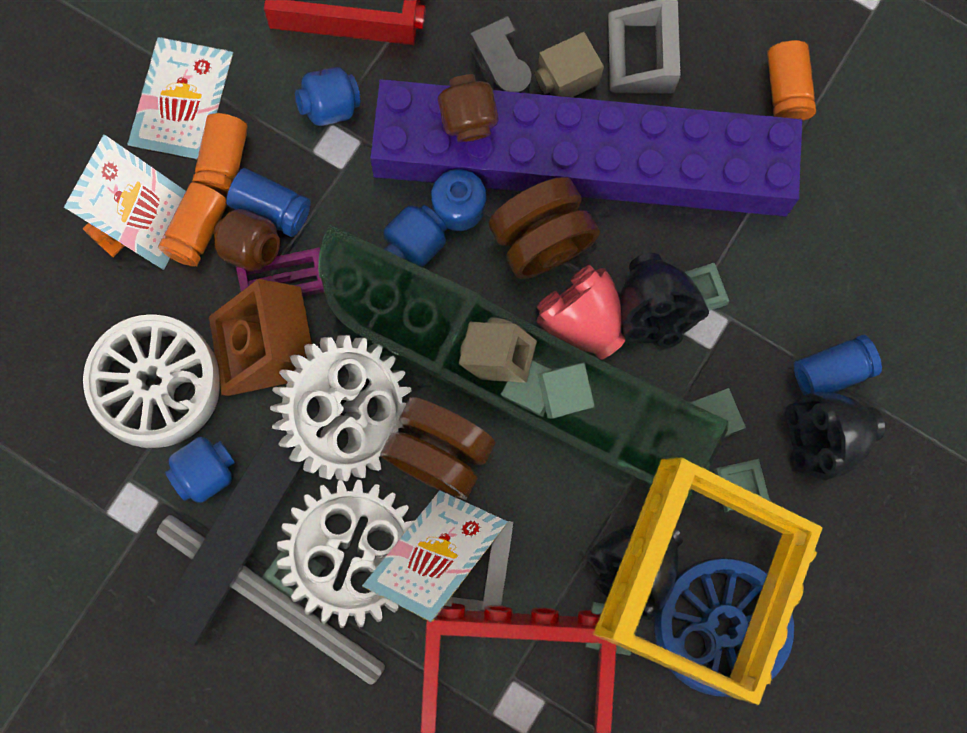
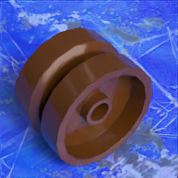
[489,177,600,279]
[380,397,496,500]

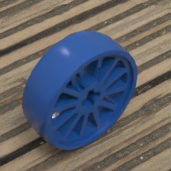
[654,558,794,697]

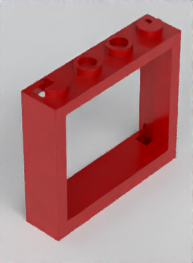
[264,0,426,45]
[421,603,616,733]

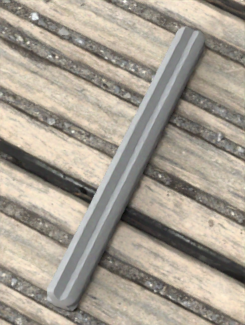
[157,515,385,684]

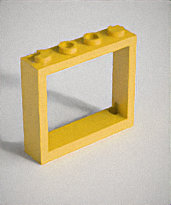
[593,458,823,705]

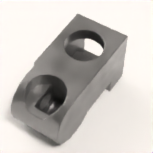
[470,16,532,93]

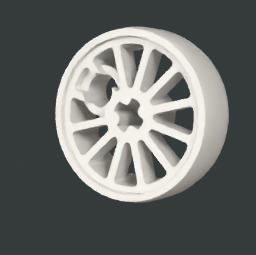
[83,315,220,448]

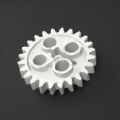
[270,335,412,481]
[277,480,414,628]

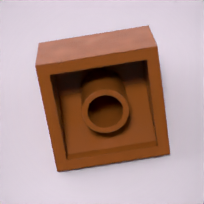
[209,279,312,396]

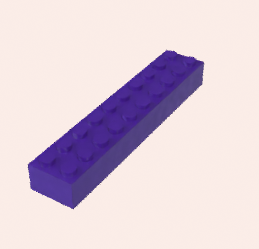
[370,79,802,217]

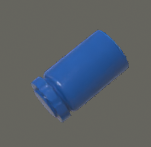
[226,168,311,237]
[794,335,882,395]

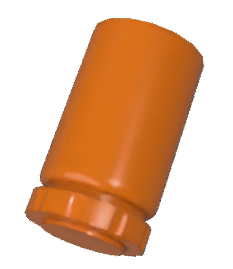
[767,41,816,121]
[192,113,248,196]
[158,182,227,267]

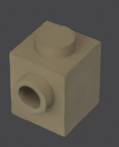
[535,32,604,97]
[459,318,536,383]

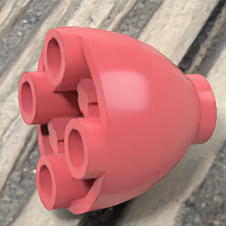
[536,264,626,360]

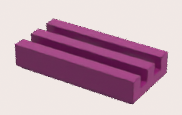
[236,247,329,297]

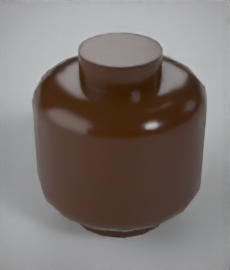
[438,74,499,142]
[214,209,280,271]

